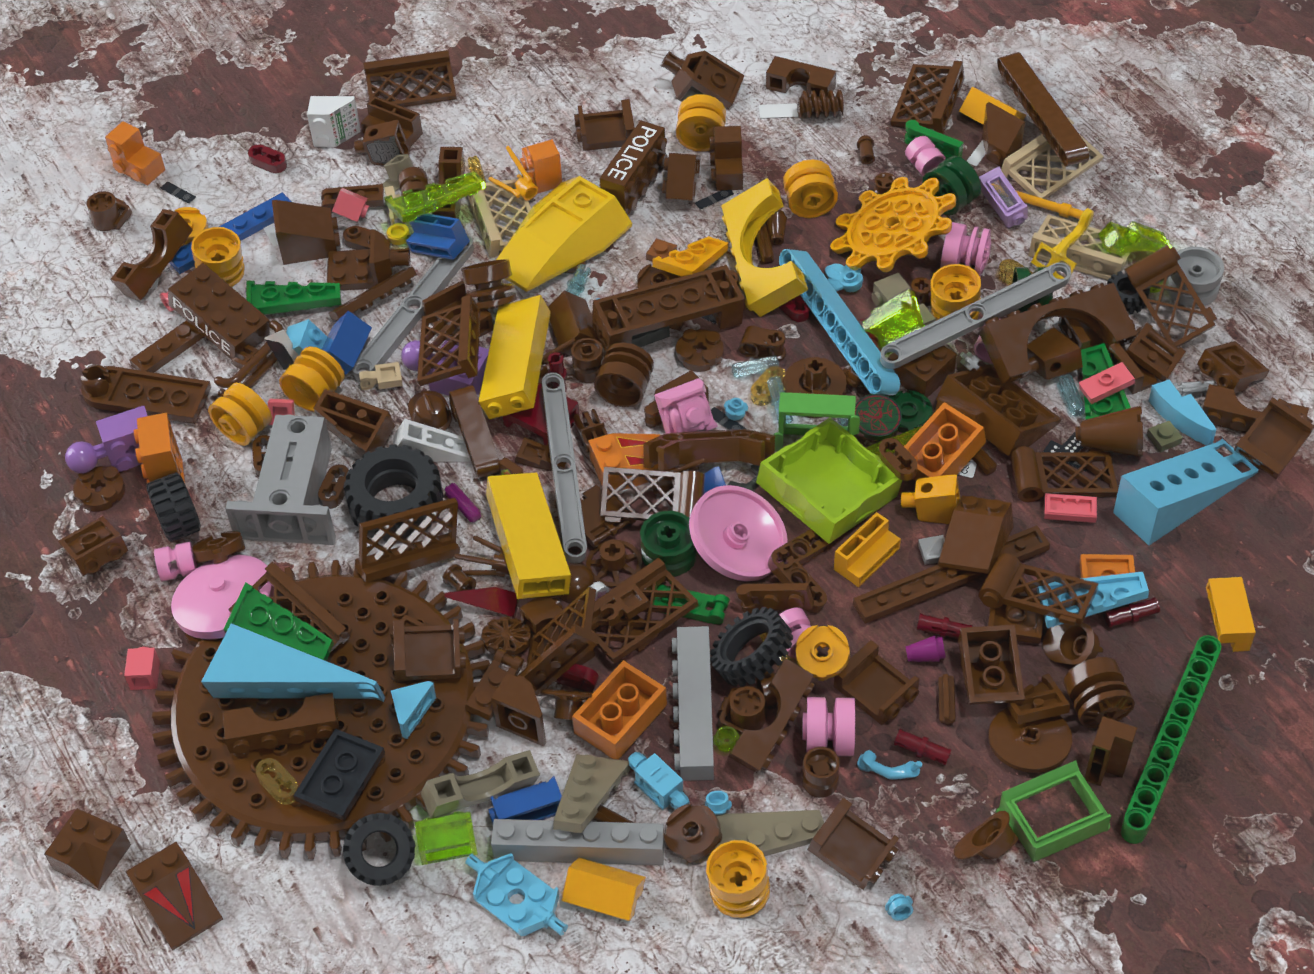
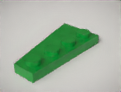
[246,280,342,315]
[1081,343,1131,419]
[223,582,334,661]

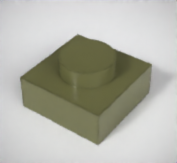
[1147,421,1183,452]

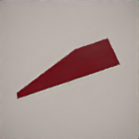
[444,587,517,617]

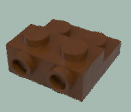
[1197,341,1270,393]
[58,516,129,576]

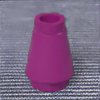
[905,635,946,662]

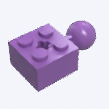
[401,340,489,396]
[65,406,148,473]

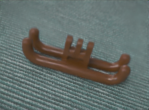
[214,320,284,397]

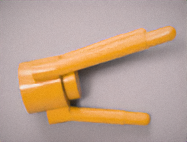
[488,146,538,201]

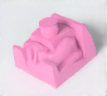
[654,378,718,434]

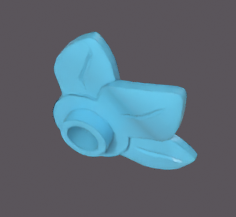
[825,264,863,292]

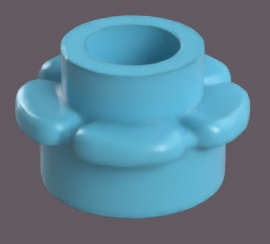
[724,398,748,420]
[705,791,732,815]
[885,894,913,921]

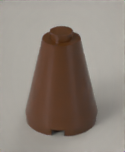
[1075,406,1143,457]

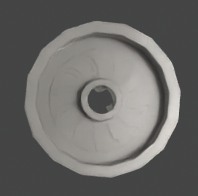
[1166,247,1224,307]

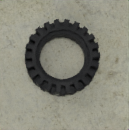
[710,607,793,687]

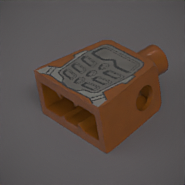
[354,120,411,165]

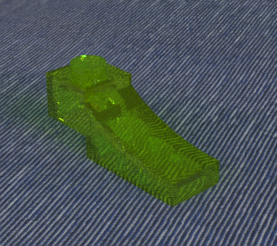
[1098,221,1172,256]

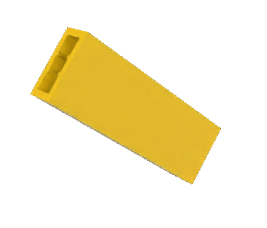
[479,295,551,419]
[486,472,571,599]

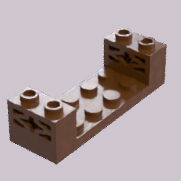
[592,265,745,352]

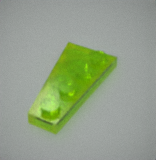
[384,171,486,223]

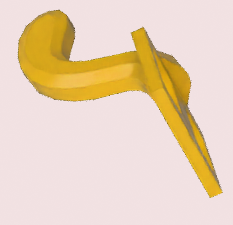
[1031,208,1094,279]

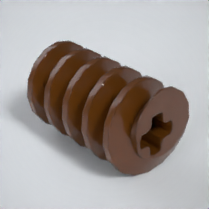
[798,90,844,119]

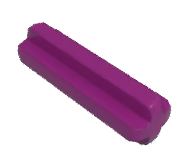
[445,483,481,523]

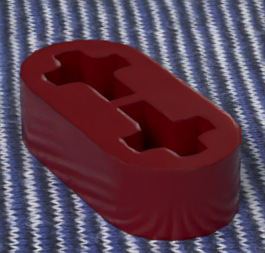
[248,144,287,173]
[779,295,811,322]
[554,664,599,691]

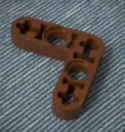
[768,529,828,613]

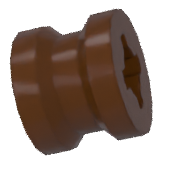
[874,172,896,194]

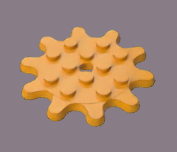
[830,177,956,272]

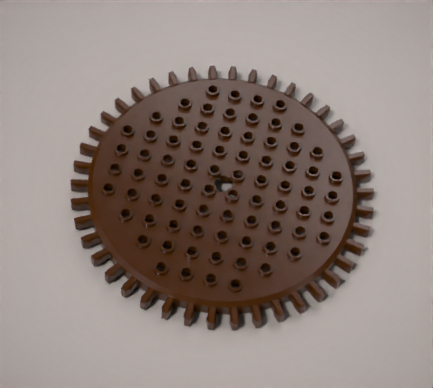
[152,560,490,859]

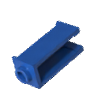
[488,776,562,825]

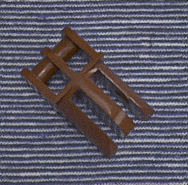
[573,409,608,453]

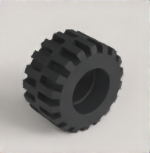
[147,472,201,542]
[343,813,416,886]

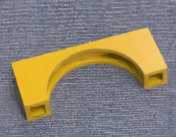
[721,178,808,317]

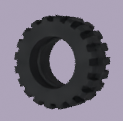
[344,444,444,541]

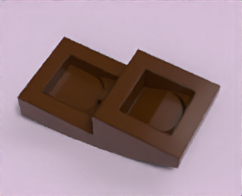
[515,437,567,470]

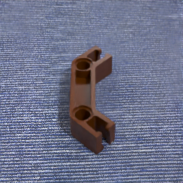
[643,429,775,471]

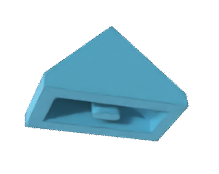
[391,681,436,739]

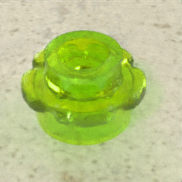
[713,726,739,752]

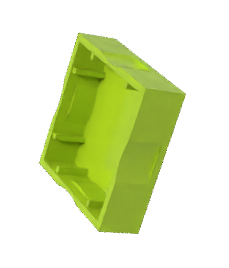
[756,417,902,544]

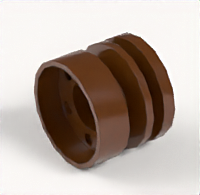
[461,259,517,310]
[594,342,654,407]
[1063,657,1135,728]

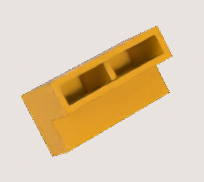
[959,87,1026,125]
[834,512,901,588]
[1206,577,1256,652]
[561,857,646,921]

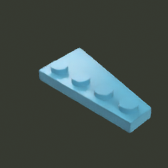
[1037,572,1149,628]

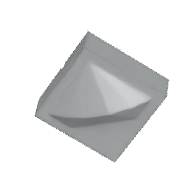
[918,535,945,565]

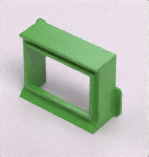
[774,392,860,451]
[996,760,1111,862]

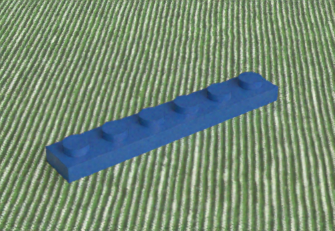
[169,192,292,274]

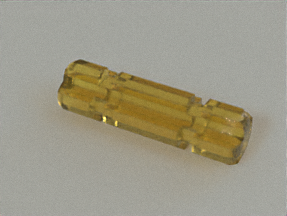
[467,155,487,183]

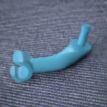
[857,750,922,780]

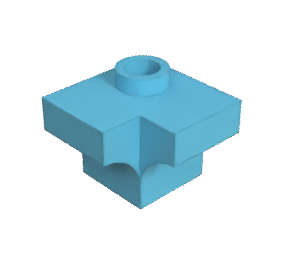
[286,319,327,355]

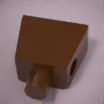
[1026,327,1083,380]

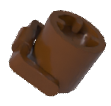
[86,191,132,231]
[717,686,766,736]

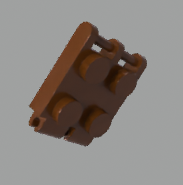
[580,485,636,548]

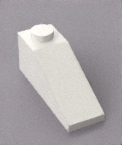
[393,419,471,462]

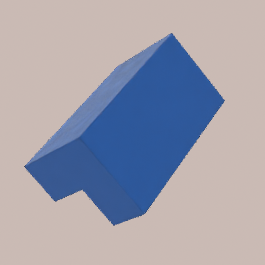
[406,212,470,260]
[321,311,372,375]

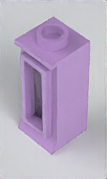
[979,167,1028,228]

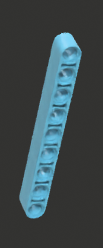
[779,249,900,396]

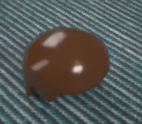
[559,564,595,603]

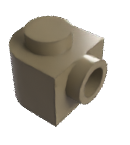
[384,154,414,181]

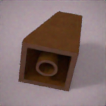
[272,200,341,265]

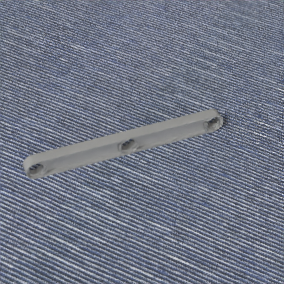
[352,235,474,382]
[880,262,1071,369]
[542,373,587,564]

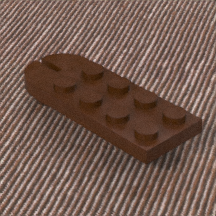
[80,364,211,424]

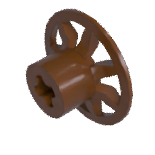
[586,540,642,587]
[540,689,593,720]

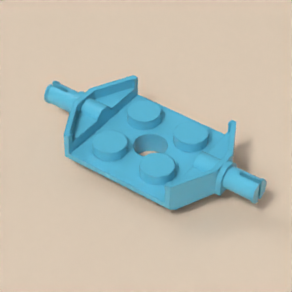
[465,853,568,936]

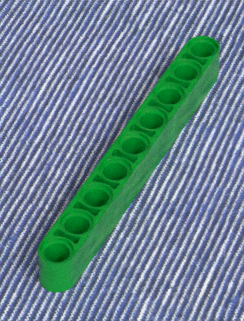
[1121,635,1222,844]

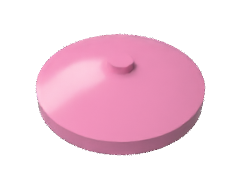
[689,485,787,581]
[171,555,274,639]

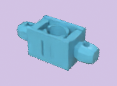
[628,752,690,810]

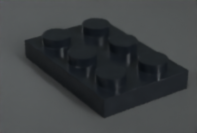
[293,728,385,821]

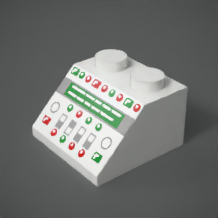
[307,96,361,147]

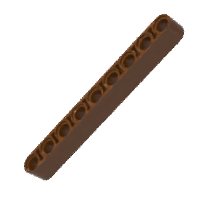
[997,52,1089,167]

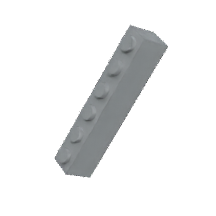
[672,626,714,781]
[491,819,665,865]

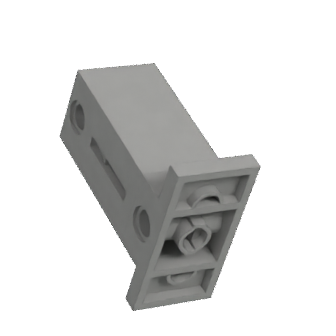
[225,415,336,545]

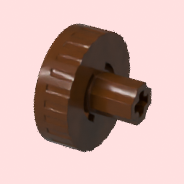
[783,357,847,418]

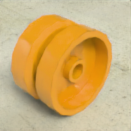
[676,94,726,152]
[783,159,838,218]
[208,382,272,446]

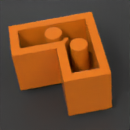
[105,121,166,185]
[520,139,562,194]

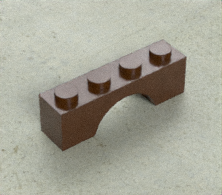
[432,147,466,219]
[110,209,193,301]
[1202,384,1309,433]
[728,658,814,773]
[223,693,339,754]

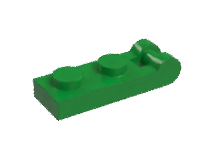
[904,120,964,158]
[654,584,730,625]

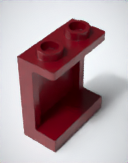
[503,383,580,446]

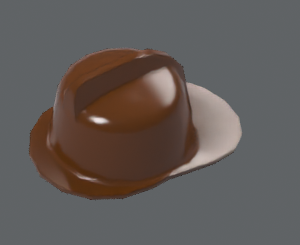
[408,390,452,431]
[1043,623,1104,665]
[954,811,1018,860]

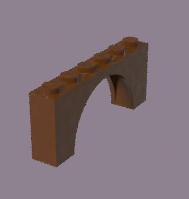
[979,283,1137,385]

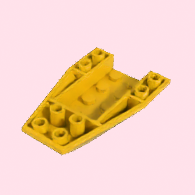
[496,176,632,292]

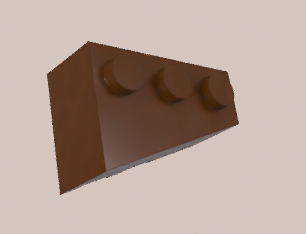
[313,389,395,457]

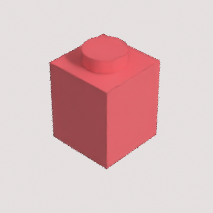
[332,188,369,222]
[124,647,160,690]

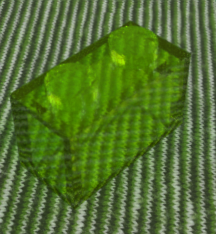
[414,812,478,865]

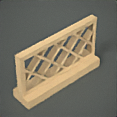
[1001,117,1104,199]
[466,178,531,257]
[1028,214,1136,280]

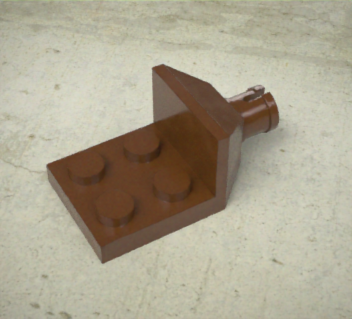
[660,50,745,109]
[327,229,411,291]

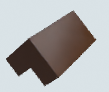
[361,96,423,148]
[548,290,600,356]
[1085,717,1137,786]

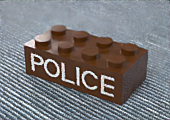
[599,120,668,215]
[168,263,270,360]

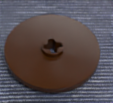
[988,708,1072,773]

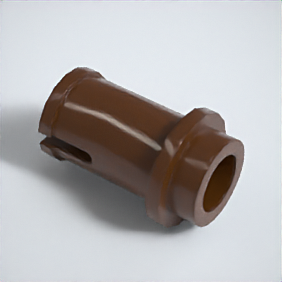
[857,135,875,165]

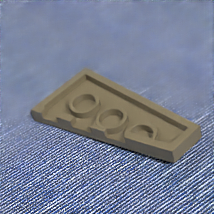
[553,754,630,833]
[714,810,824,856]

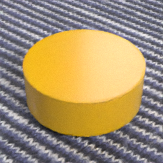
[386,223,410,245]

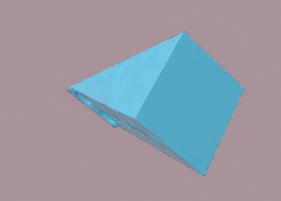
[1113,439,1258,545]
[201,624,385,702]

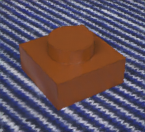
[646,238,677,261]

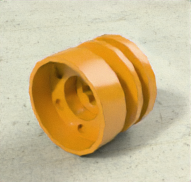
[191,227,245,287]
[931,264,981,321]
[279,346,345,412]
[706,840,770,918]

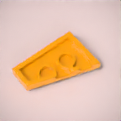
[652,236,728,277]

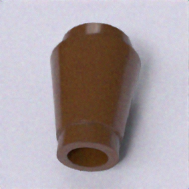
[765,210,787,245]

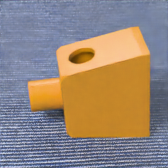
[901,475,960,524]

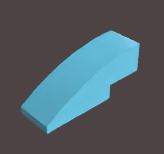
[1149,379,1217,446]

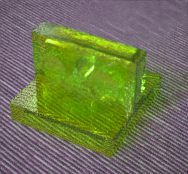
[862,289,925,355]

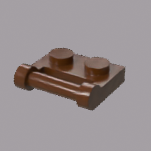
[1125,322,1186,382]

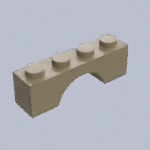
[421,750,540,818]

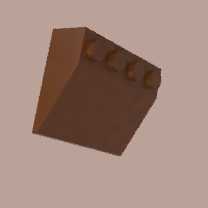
[936,364,1062,456]

